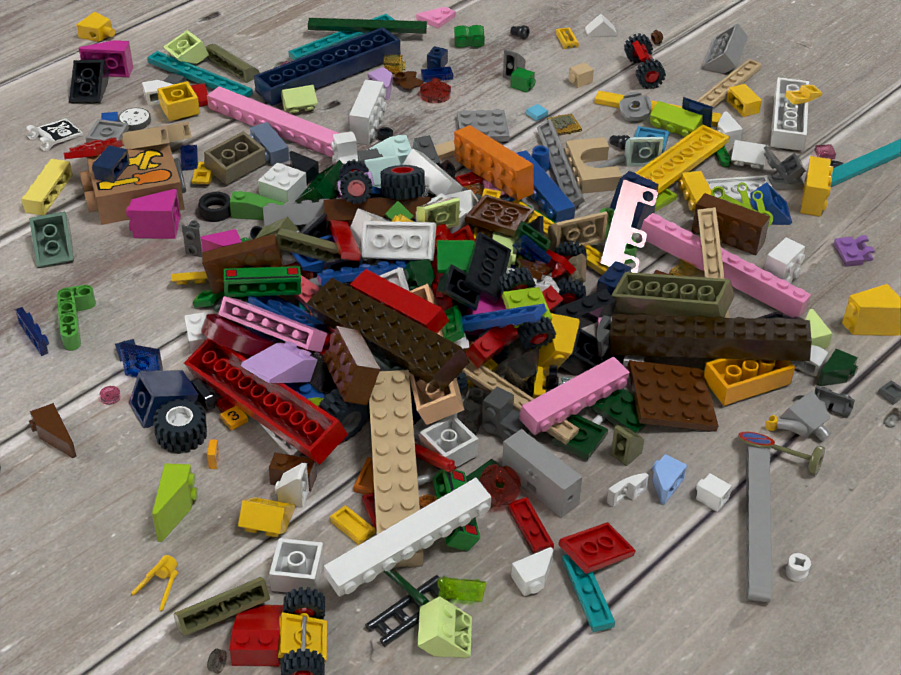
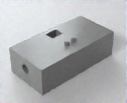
[502,429,582,518]

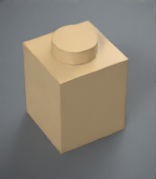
[569,62,594,88]

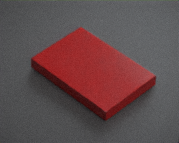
[558,522,636,574]

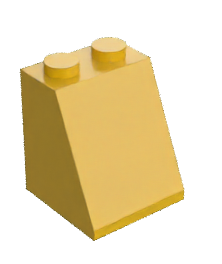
[842,284,901,336]
[530,313,580,375]

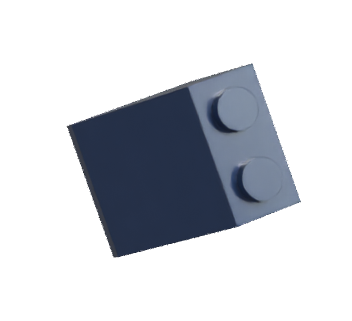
[610,171,659,234]
[129,370,198,428]

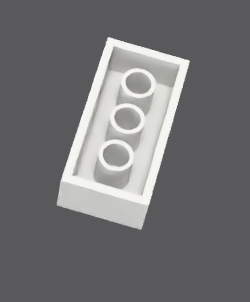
[349,80,387,145]

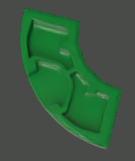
[193,289,225,308]

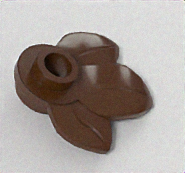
[393,71,424,90]

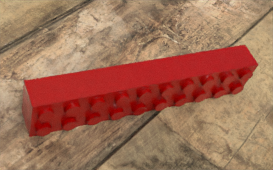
[184,338,348,465]

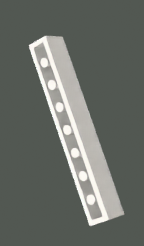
[324,478,491,597]

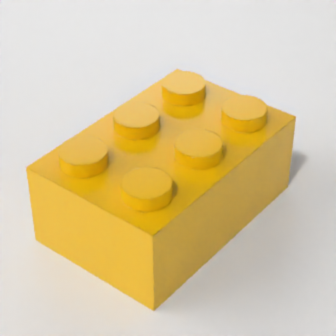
[800,156,833,217]

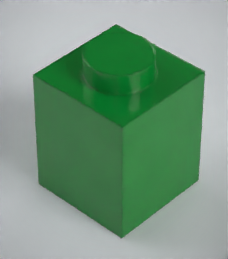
[510,67,536,93]

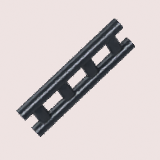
[365,575,456,647]

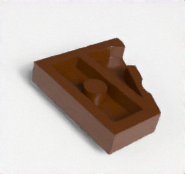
[515,258,551,280]

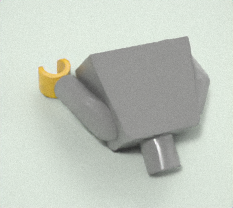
[765,391,831,441]

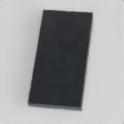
[463,232,511,304]

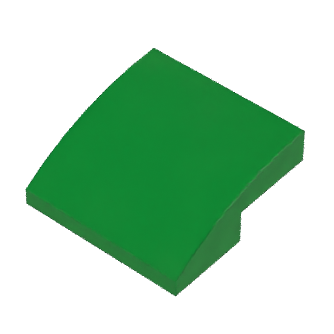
[436,240,475,273]

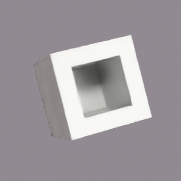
[696,473,732,512]

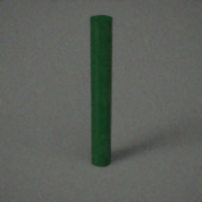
[383,568,429,606]

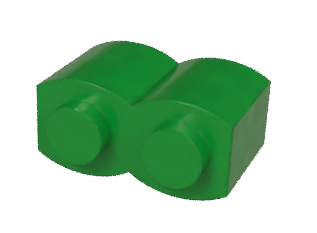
[454,25,485,48]

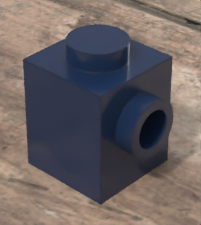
[427,46,448,71]

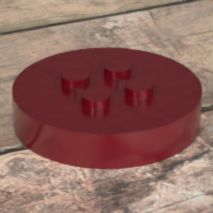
[201,314,281,356]

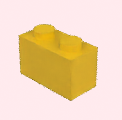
[727,84,762,117]

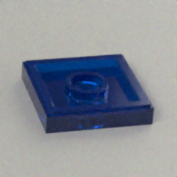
[119,343,163,377]

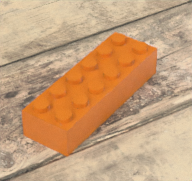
[454,125,534,201]

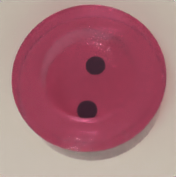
[99,386,121,405]

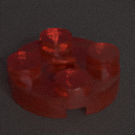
[420,78,451,103]
[479,464,521,508]

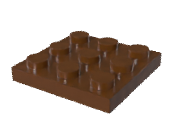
[465,194,534,237]

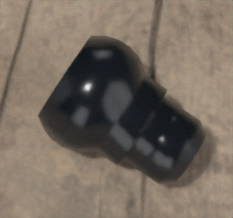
[510,25,530,39]
[609,135,630,150]

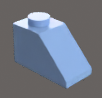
[652,454,687,505]

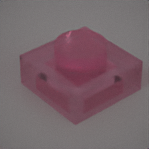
[814,144,836,159]

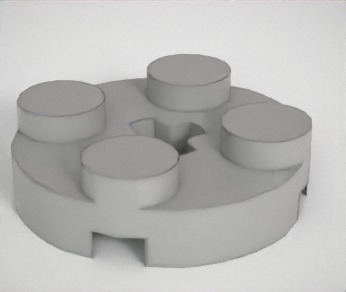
[619,92,651,122]

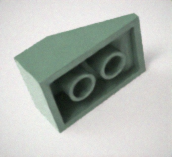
[29,211,74,268]

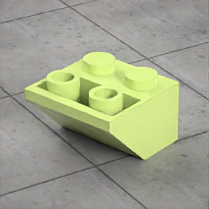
[418,596,472,658]

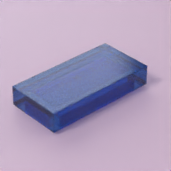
[421,67,454,82]

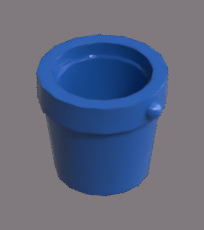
[531,145,551,172]

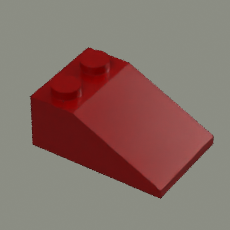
[229,605,283,667]

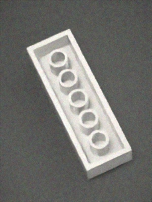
[770,77,809,151]

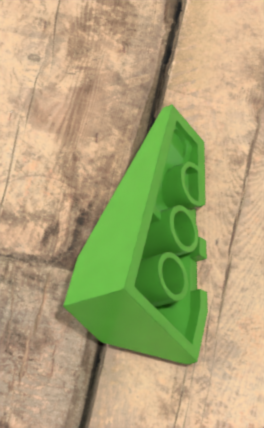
[230,191,284,220]

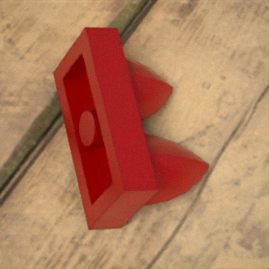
[544,249,576,279]

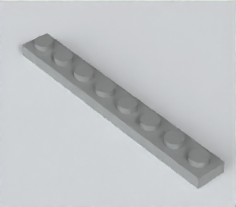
[537,119,585,207]

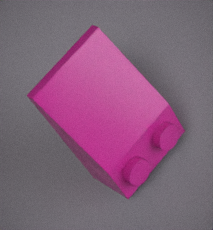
[79,40,133,78]

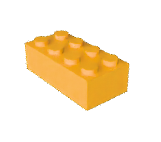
[704,358,795,406]

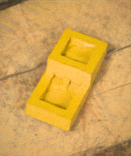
[785,85,823,105]
[192,162,214,184]

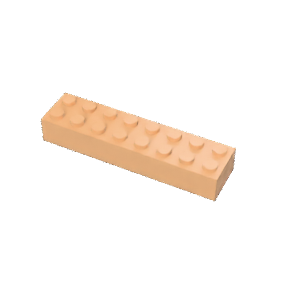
[409,284,464,425]

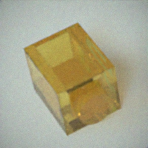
[384,55,406,76]

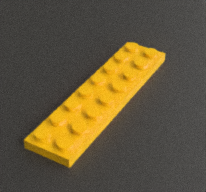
[635,125,730,194]

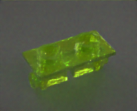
[437,575,487,602]

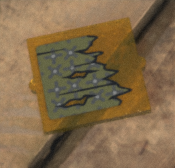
[547,113,582,136]

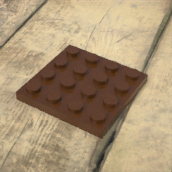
[627,360,719,432]

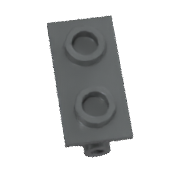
[182,220,202,257]
[815,386,855,416]

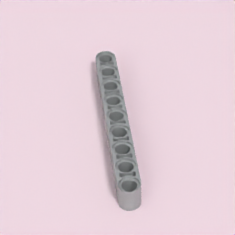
[746,446,772,603]

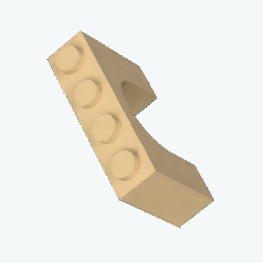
[122,122,192,149]
[564,137,622,194]

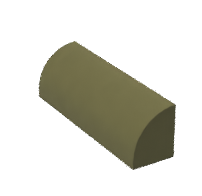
[206,44,260,83]
[277,228,341,262]
[174,577,270,636]

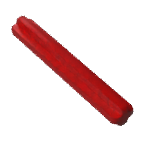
[415,443,456,472]

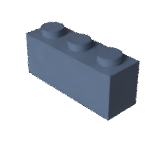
[249,122,289,166]

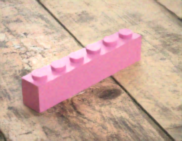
[218,296,327,352]
[519,357,630,435]

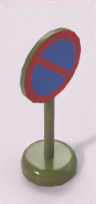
[738,431,825,475]

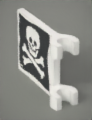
[26,118,83,151]

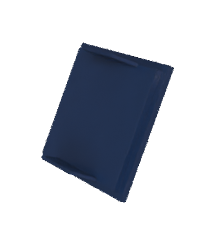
[682,97,713,128]

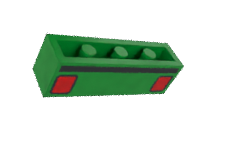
[224,266,301,297]
[432,469,480,551]

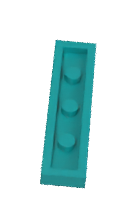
[562,554,615,632]

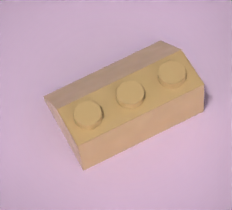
[547,212,608,251]

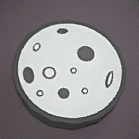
[118,108,151,131]

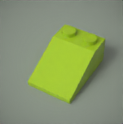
[152,463,198,542]

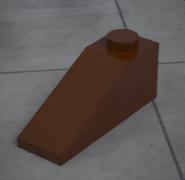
[29,403,77,458]

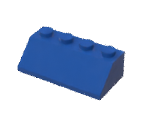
[247,295,327,342]

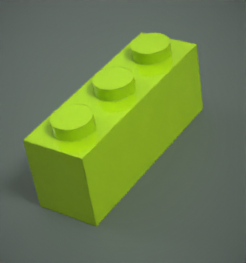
[650,101,703,137]

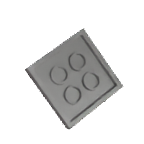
[457,109,510,142]

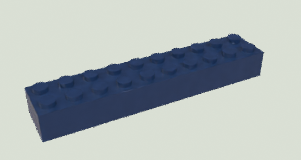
[254,27,401,106]

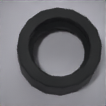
[198,192,231,222]

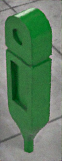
[715,146,731,167]

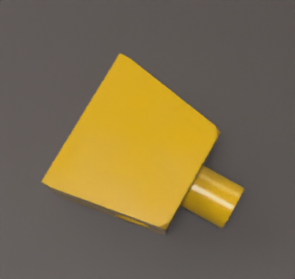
[76,12,115,42]

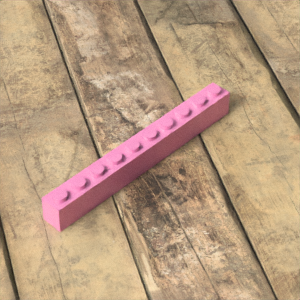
[207,87,339,157]
[639,213,811,318]

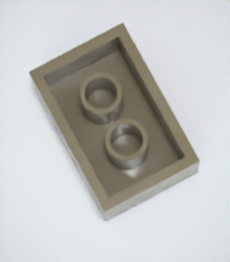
[204,131,265,185]

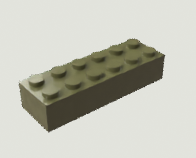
[611,272,734,317]

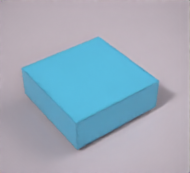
[526,104,548,121]

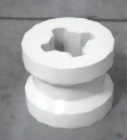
[786,553,811,582]

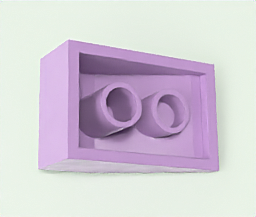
[241,341,317,383]

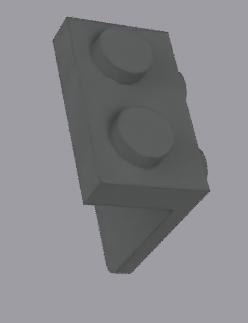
[763,145,806,183]

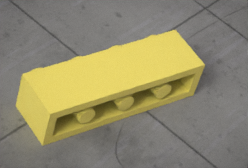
[22,159,73,215]

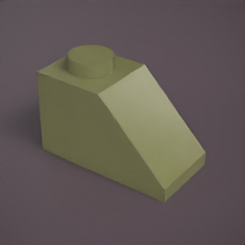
[611,425,644,466]

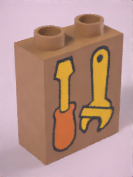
[80,143,185,225]

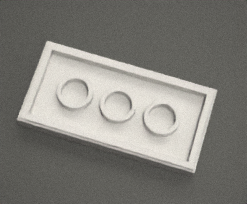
[706,175,773,203]
[361,221,436,261]

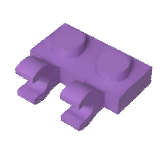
[834,235,875,267]

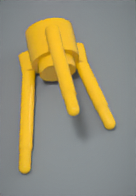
[131,555,178,611]

